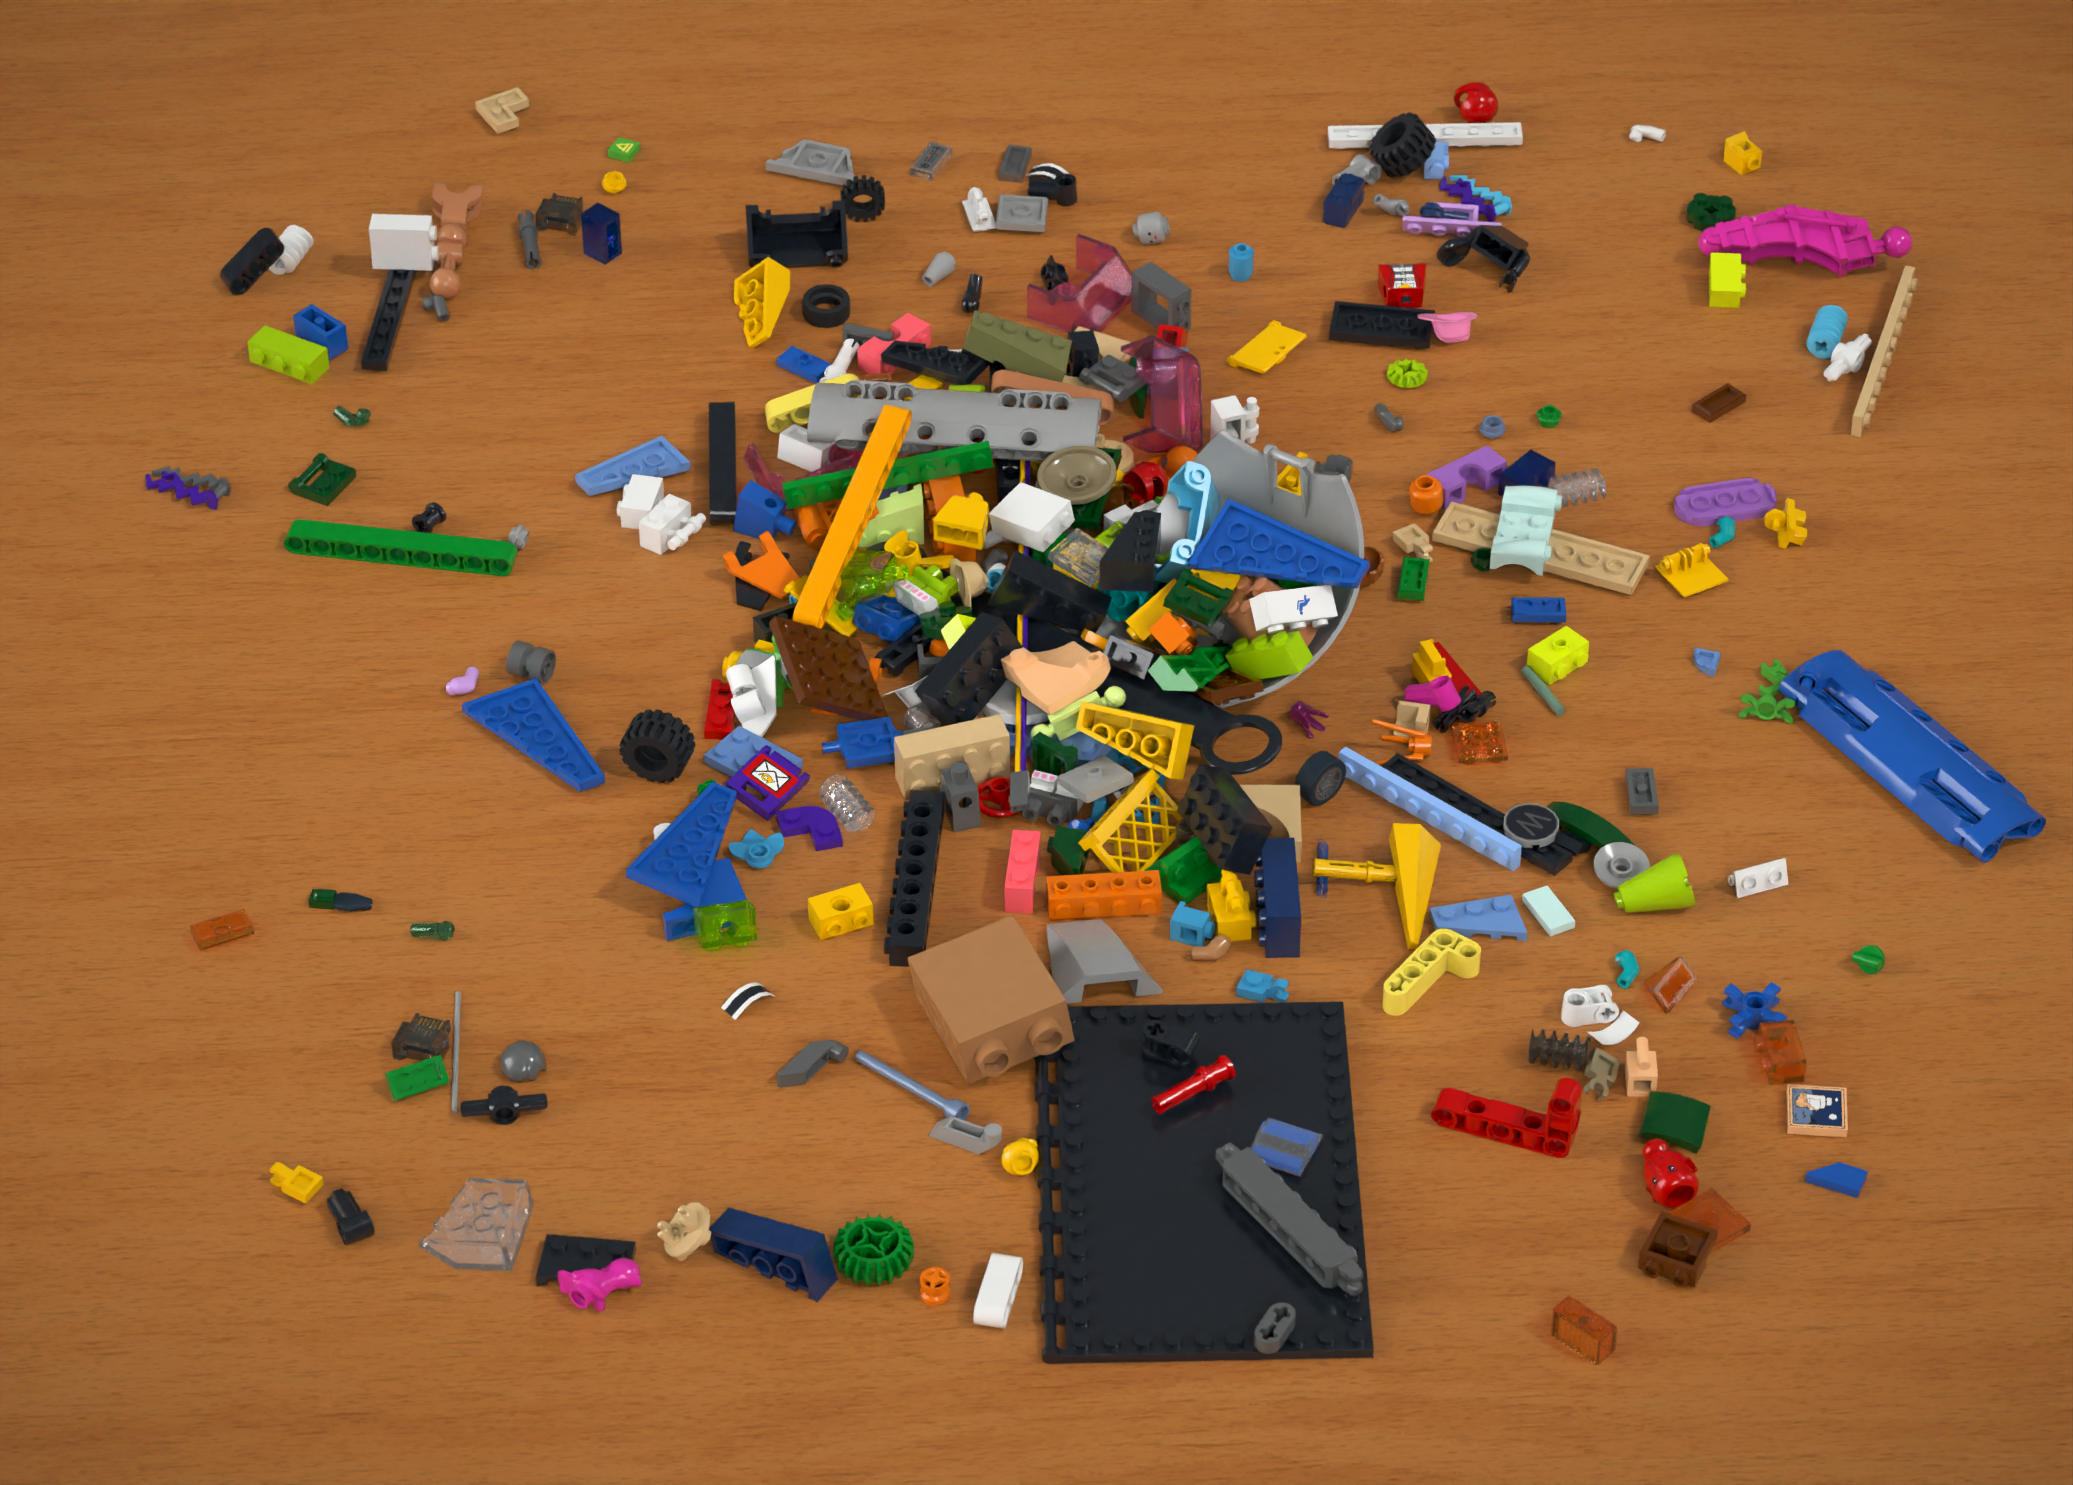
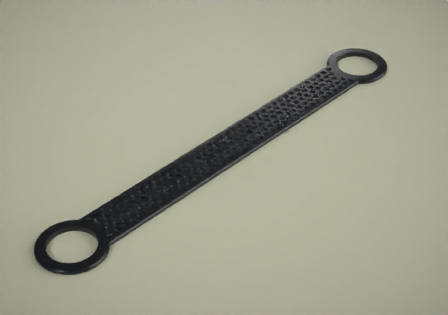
[850,541,1282,775]

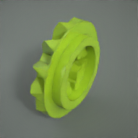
[1387,358,1428,388]

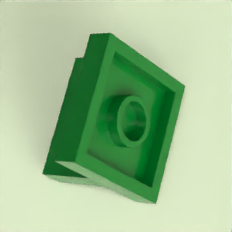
[1144,837,1222,904]

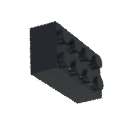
[915,612,1023,727]
[1177,764,1272,875]

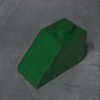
[1047,826,1090,876]

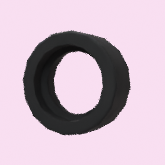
[802,284,850,328]

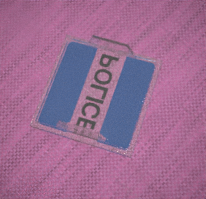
[1250,1118,1323,1176]

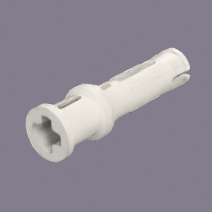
[819,339,859,383]

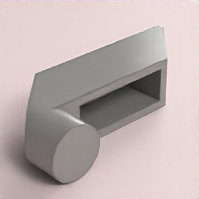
[929,1116,1002,1154]

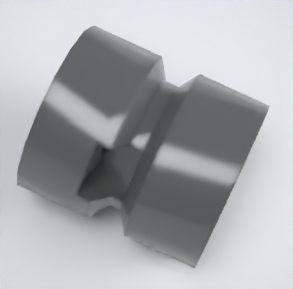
[506,640,556,684]

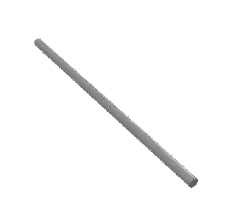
[451,991,461,1113]

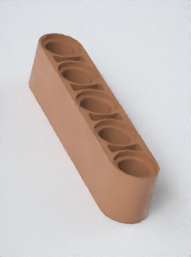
[991,370,1114,426]

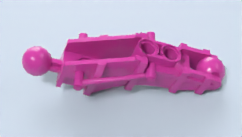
[1698,204,1913,277]

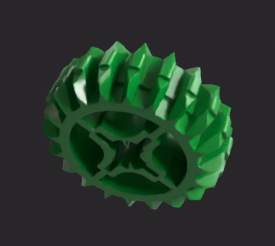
[833,1214,914,1287]

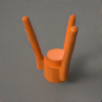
[1371,719,1432,766]

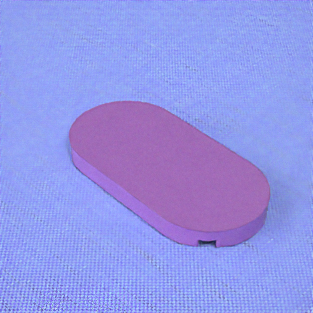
[1674,478,1777,526]

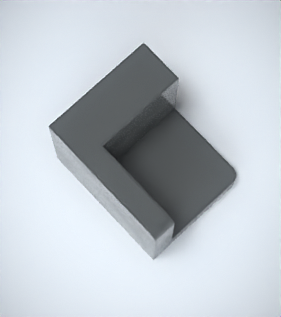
[917,644,944,680]

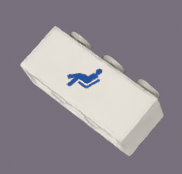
[1249,585,1338,634]

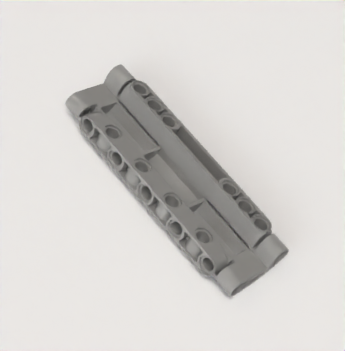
[807,380,1102,461]

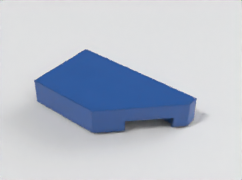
[1805,1162,1868,1198]

